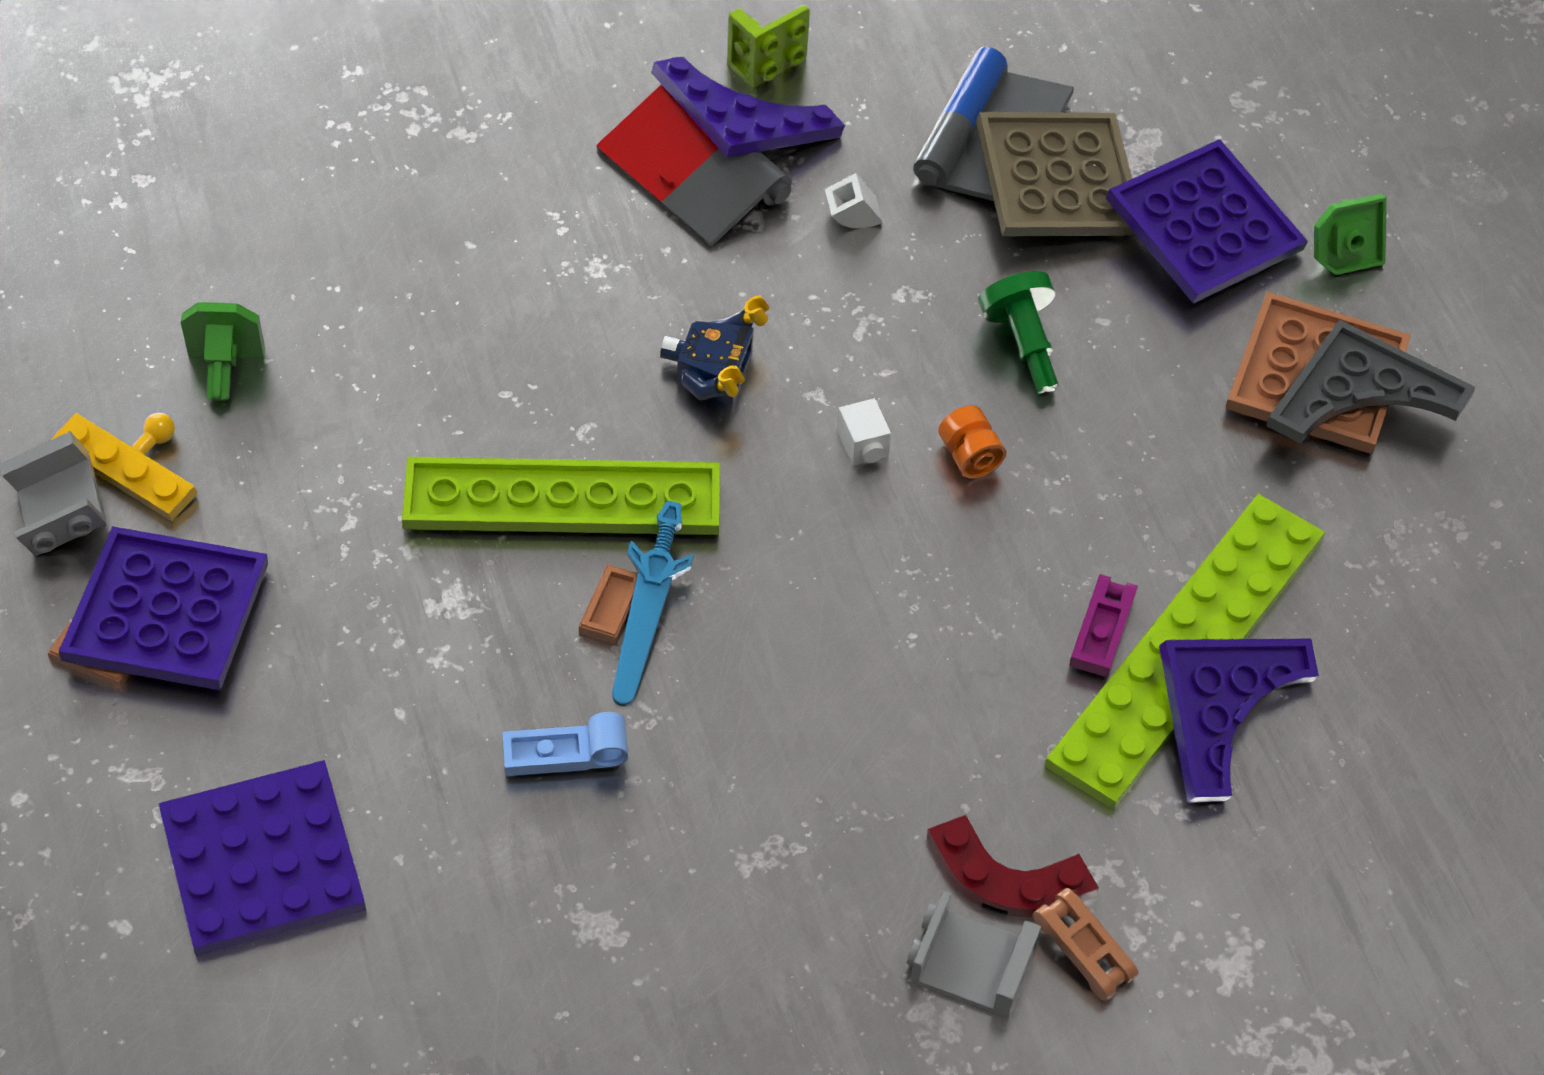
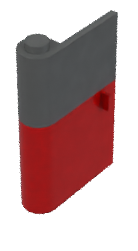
[596,85,792,247]

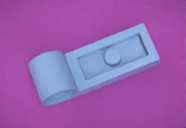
[502,712,628,776]

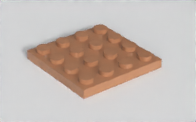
[1225,291,1411,454]

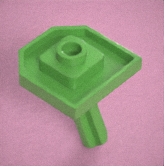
[1314,193,1387,275]
[180,302,265,401]

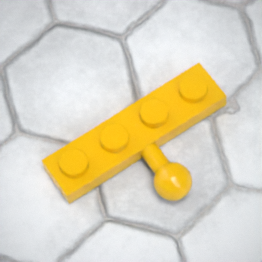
[51,413,197,522]

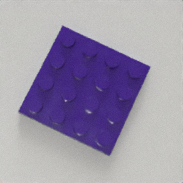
[1106,139,1308,303]
[59,526,268,690]
[158,760,366,956]

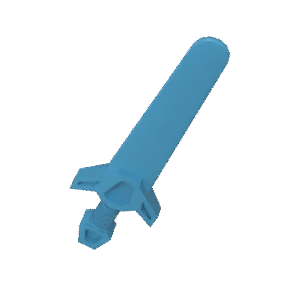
[612,501,694,705]

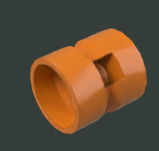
[938,405,1007,479]

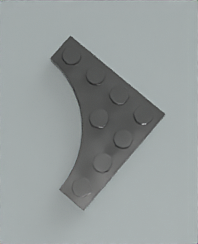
[1267,319,1475,444]

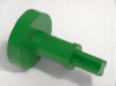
[978,271,1059,394]

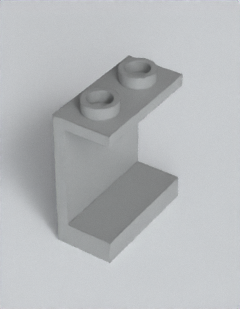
[0,431,107,557]
[907,891,1041,1019]

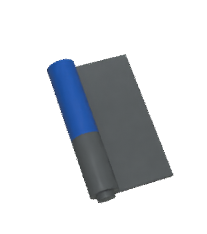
[913,47,1074,201]

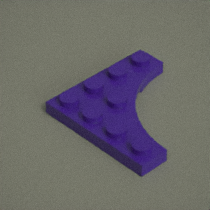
[651,57,845,157]
[1159,638,1319,802]

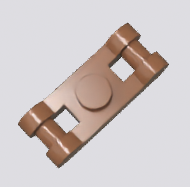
[1033,888,1138,1001]

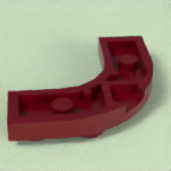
[927,815,1099,917]

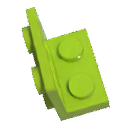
[727,5,810,88]

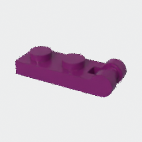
[1069,574,1138,677]

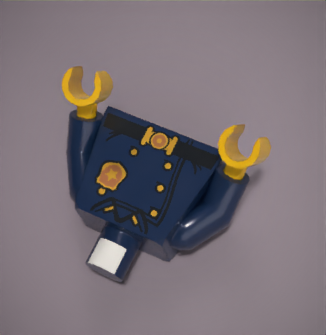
[660,296,770,405]

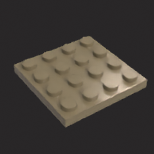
[976,112,1137,236]

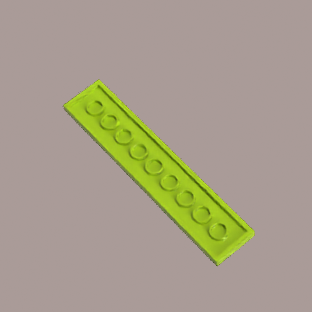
[1044,494,1325,810]

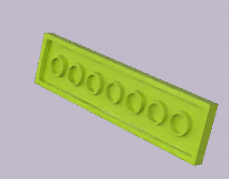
[402,457,720,535]

